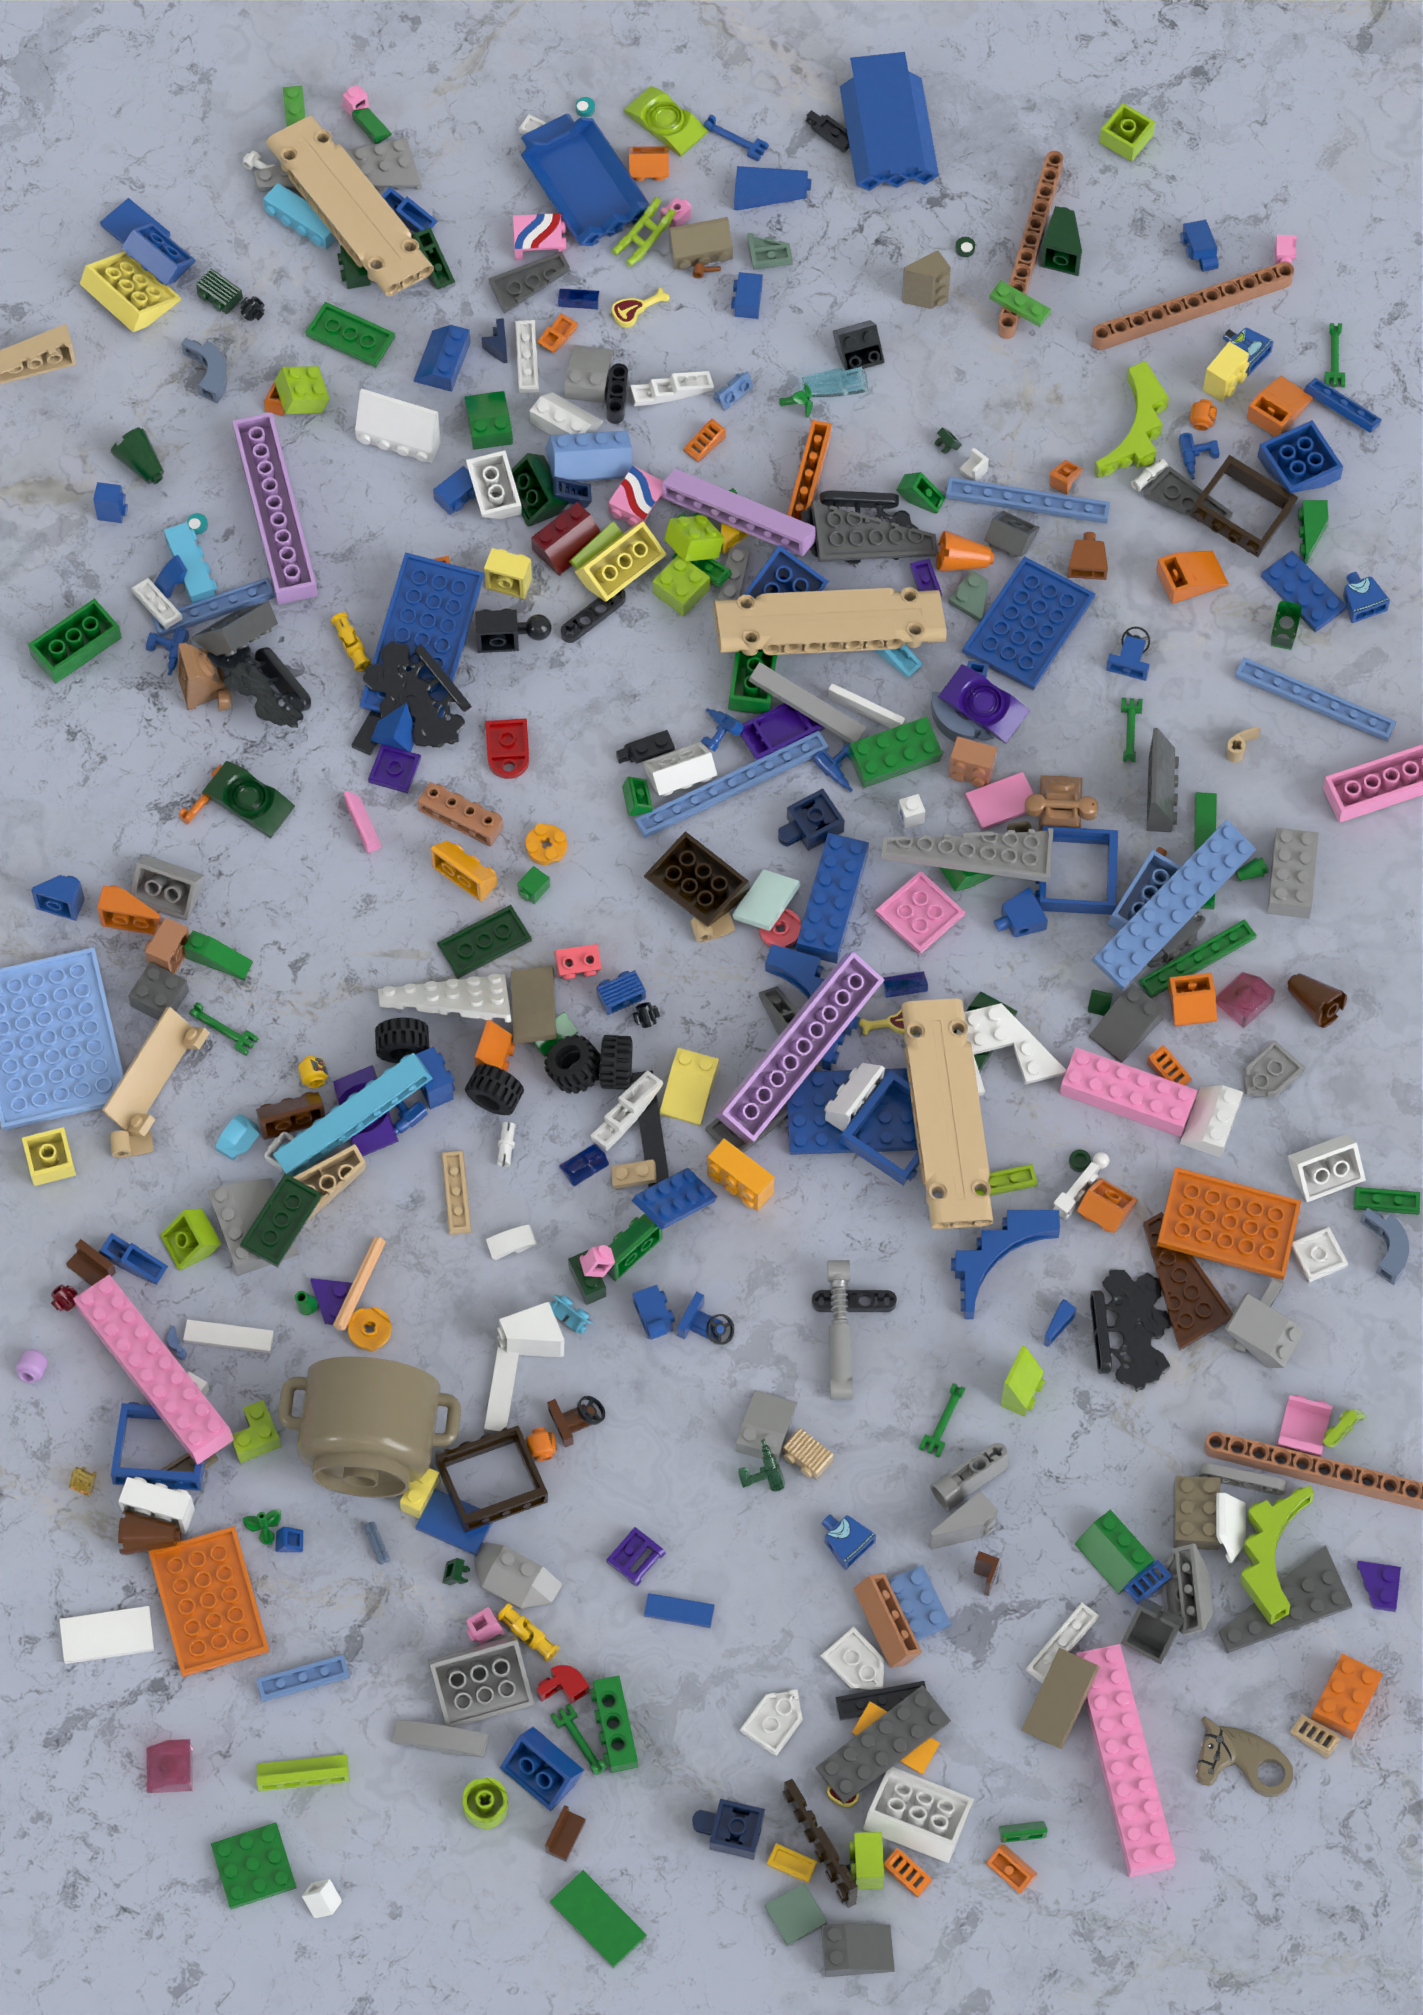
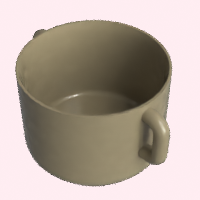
[278,1357,461,1498]

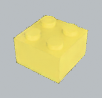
[1203,341,1249,403]
[484,548,532,599]
[22,1127,76,1186]

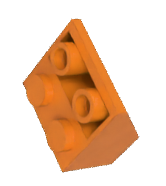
[1168,972,1217,1027]

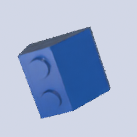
[31,875,85,921]

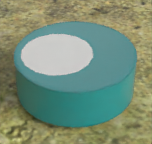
[576,97,595,117]
[187,513,208,534]

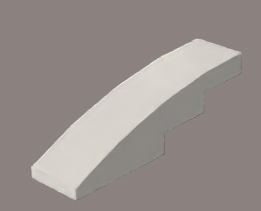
[628,371,714,407]
[590,1070,663,1151]

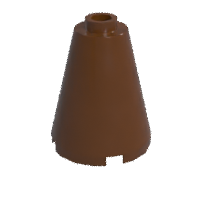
[1287,973,1347,1028]
[118,1510,182,1555]

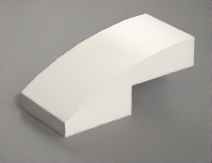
[486,1224,537,1260]

